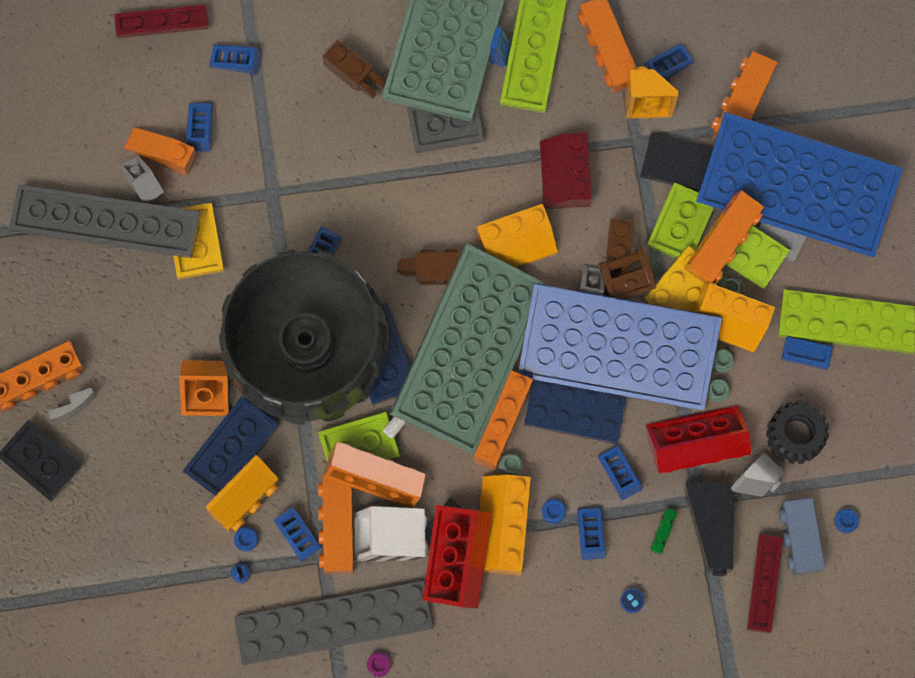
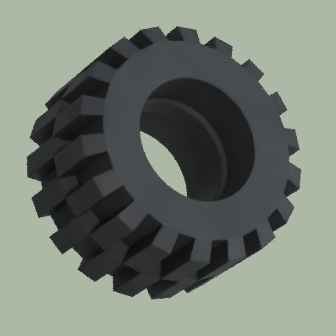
[766,401,829,464]

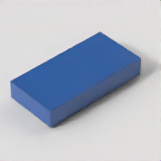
[781,336,833,370]

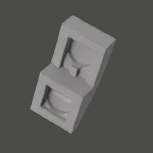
[48,388,96,424]

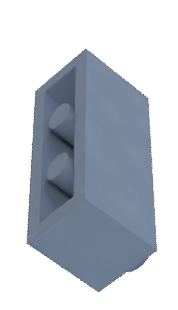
[778,498,825,576]

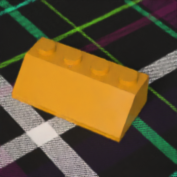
[479,475,531,576]

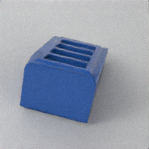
[489,27,511,67]
[643,43,694,80]
[209,44,261,74]
[186,103,212,151]
[307,226,342,255]
[598,445,642,500]
[274,507,321,562]
[577,507,605,560]

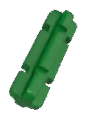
[650,508,677,555]

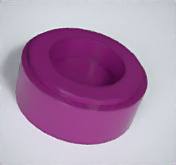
[367,652,391,677]

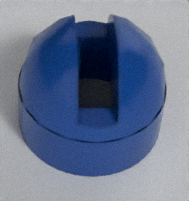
[231,563,251,583]

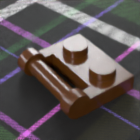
[598,247,657,299]

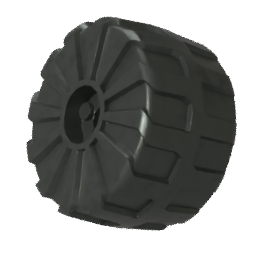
[219,249,389,425]

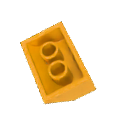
[625,67,678,119]
[476,204,558,268]
[694,283,775,352]
[206,455,280,534]

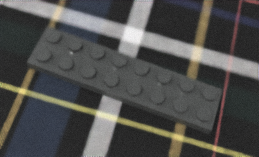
[9,184,201,259]
[234,581,433,665]

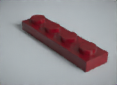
[114,4,208,38]
[746,534,783,634]

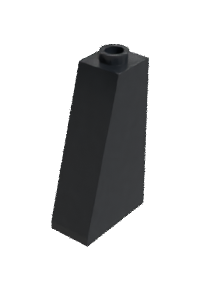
[684,482,734,576]

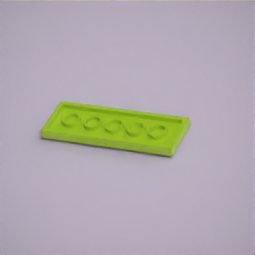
[500,0,567,113]
[778,289,915,354]

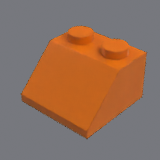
[179,360,230,416]

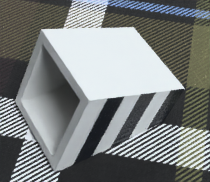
[353,506,428,562]

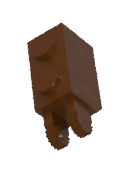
[323,39,386,98]
[605,218,634,278]
[397,249,461,286]

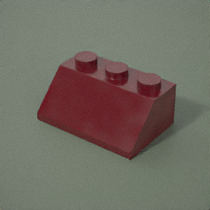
[540,132,591,209]

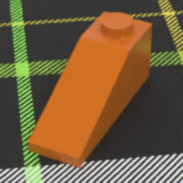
[124,128,197,176]

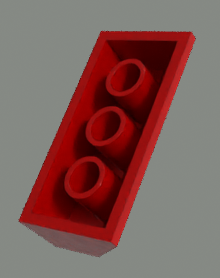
[646,405,751,474]
[422,505,492,609]

